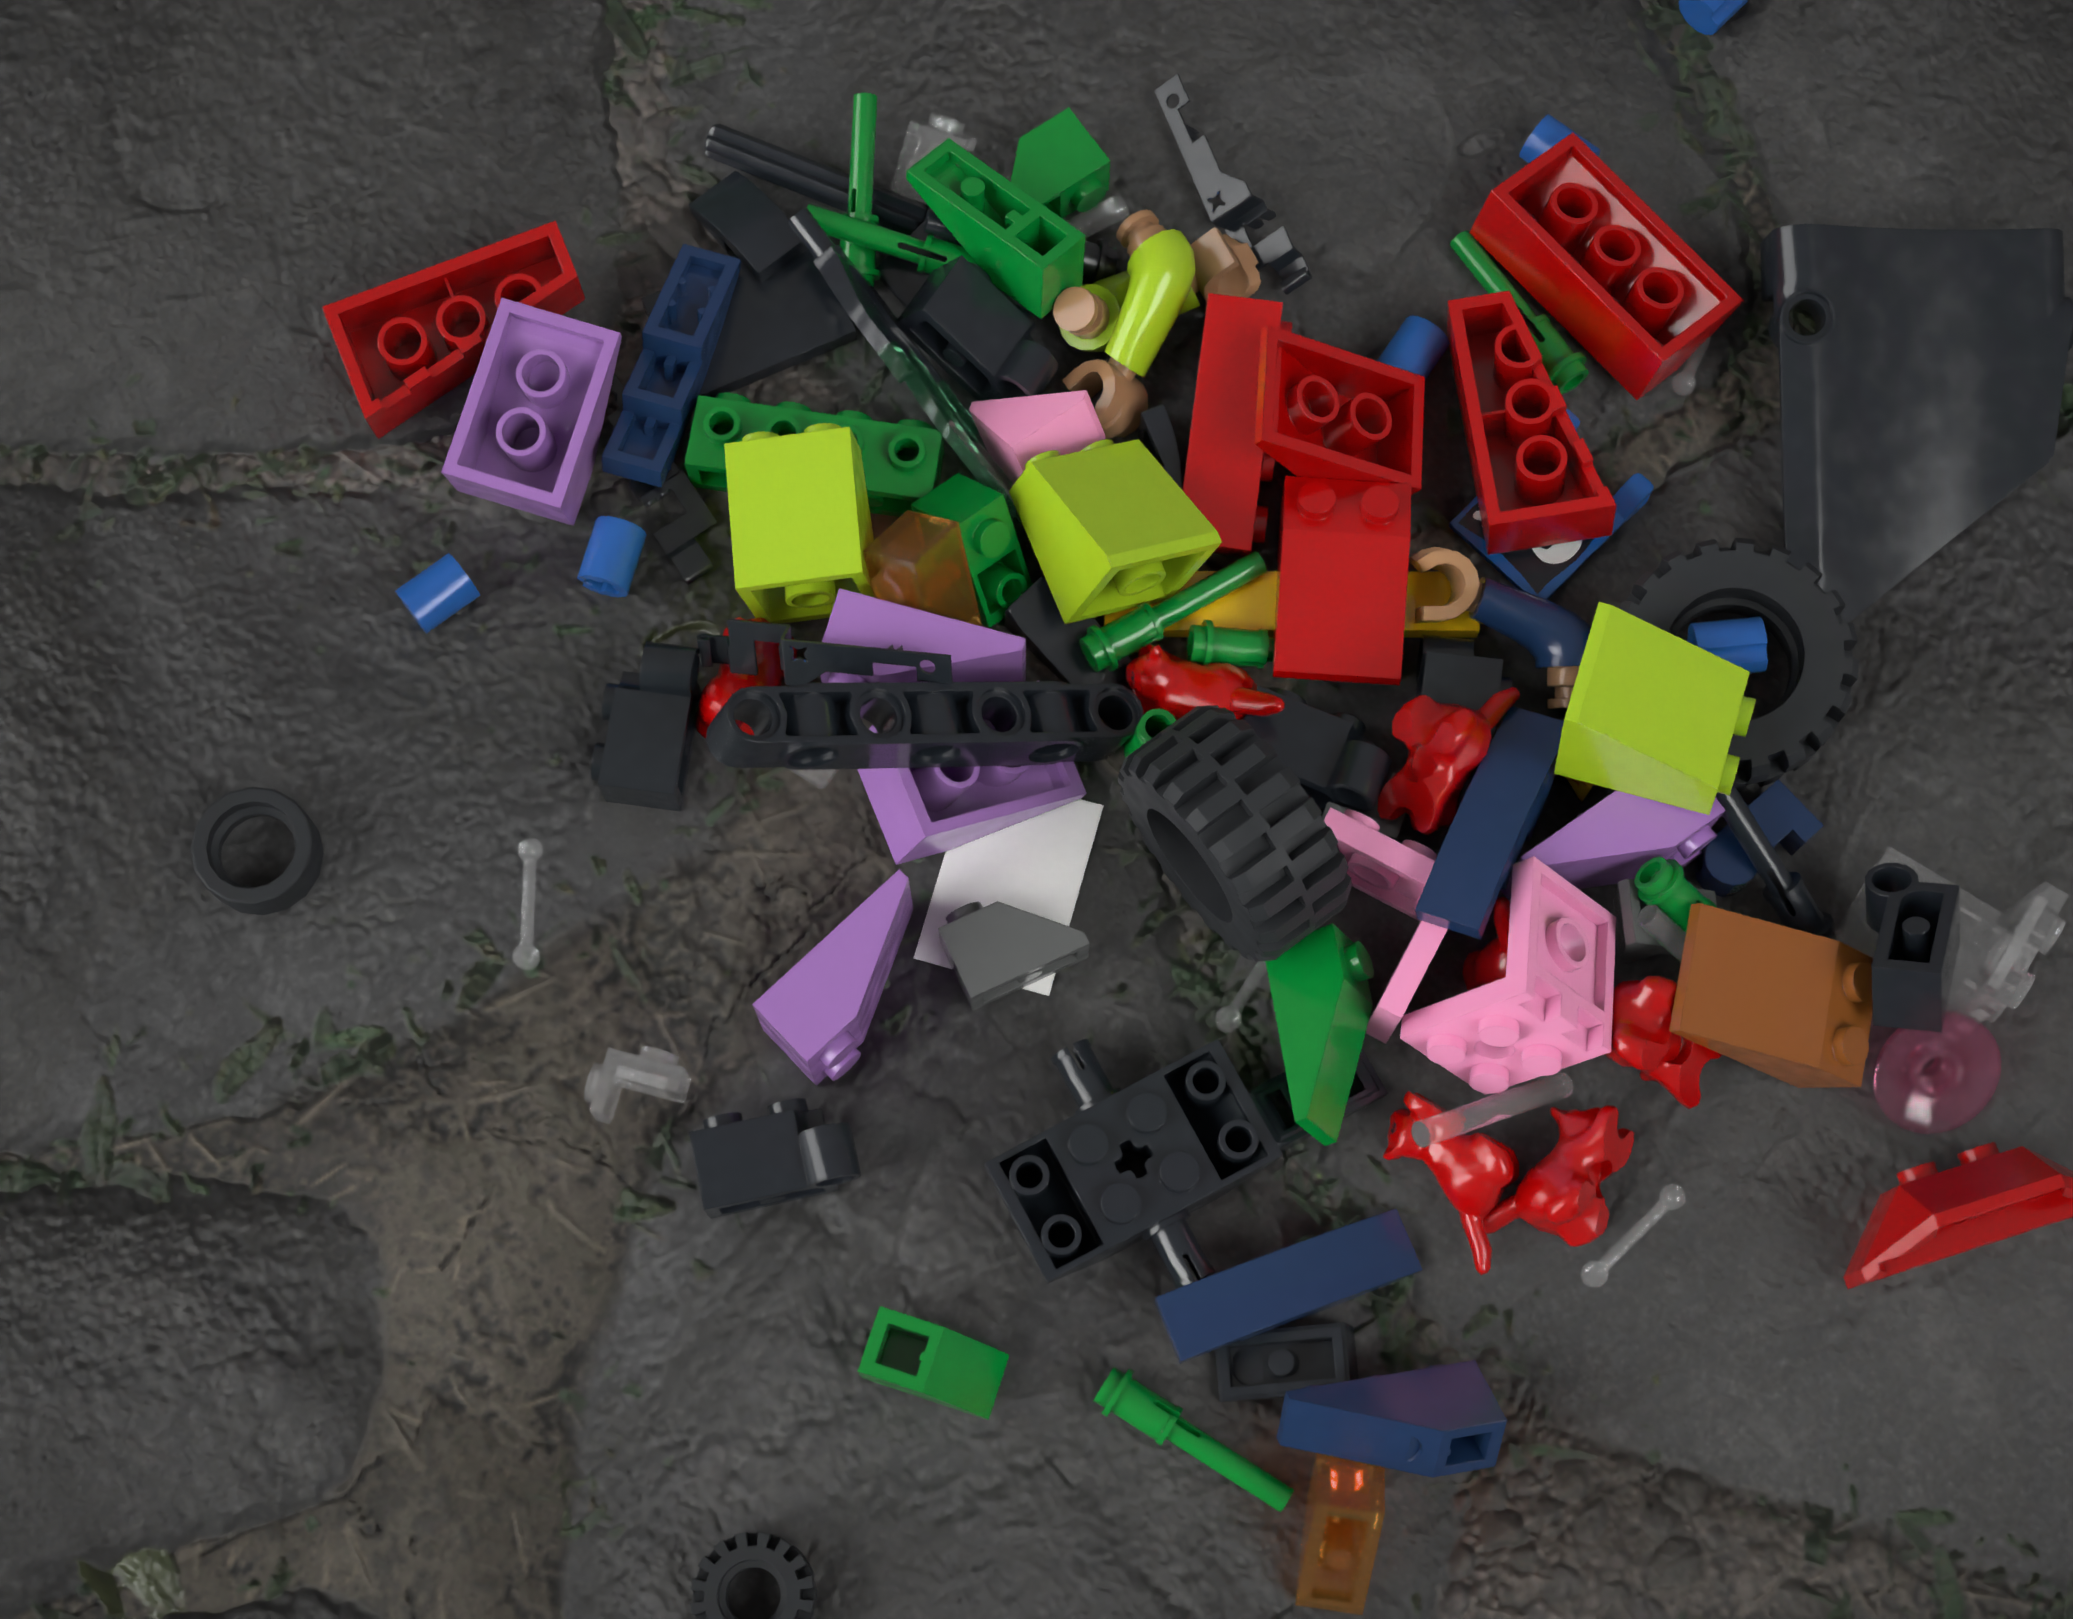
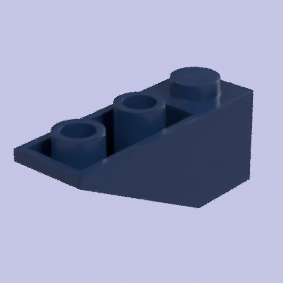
[1277,1360,1507,1478]

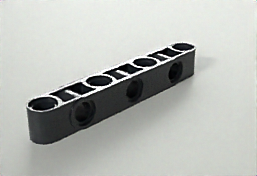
[706,681,1144,770]

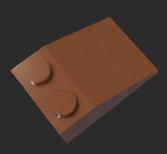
[1669,903,1873,1088]

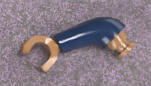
[1409,547,1591,709]

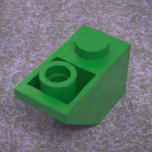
[1011,107,1110,219]
[911,473,1032,628]
[858,1306,1010,1420]

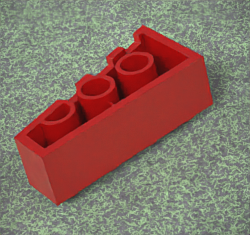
[322,220,585,439]
[1447,290,1617,555]
[1182,293,1292,557]

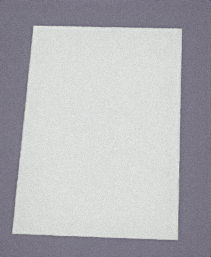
[913,799,1104,996]

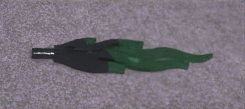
[788,208,1025,530]

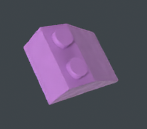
[441,298,622,526]
[820,588,1026,683]
[857,680,1087,865]
[1500,791,1726,899]
[752,869,913,1086]

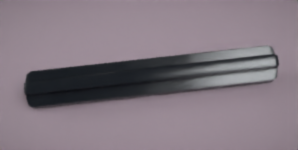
[704,124,928,235]

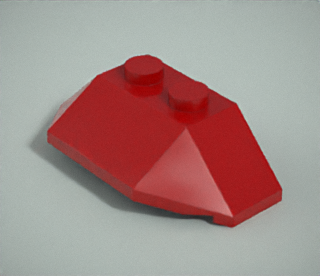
[1843,1142,2073,1289]

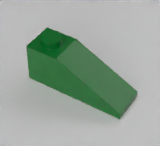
[906,138,1086,319]
[1266,923,1374,1146]

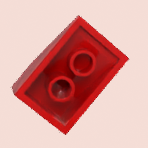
[1255,325,1425,495]
[1273,476,1411,685]

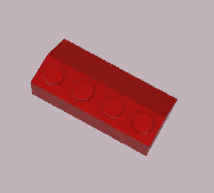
[1469,132,1743,400]

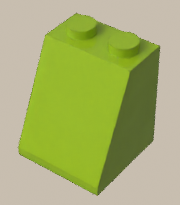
[724,423,883,624]
[1009,439,1222,624]
[1554,602,1756,815]

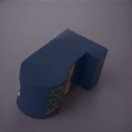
[1694,779,1824,897]

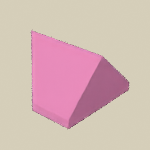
[969,390,1106,486]

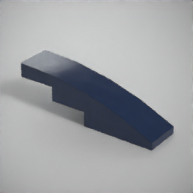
[602,244,741,488]
[1415,706,1564,939]
[1154,1209,1423,1364]

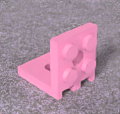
[1324,807,1447,1044]
[1400,856,1616,1095]

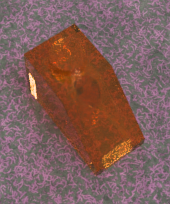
[863,510,982,626]
[1295,1453,1385,1615]

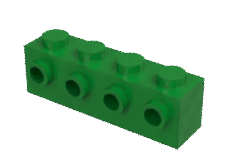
[684,393,945,519]

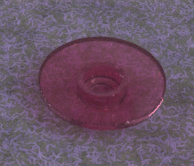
[1873,1011,2001,1134]

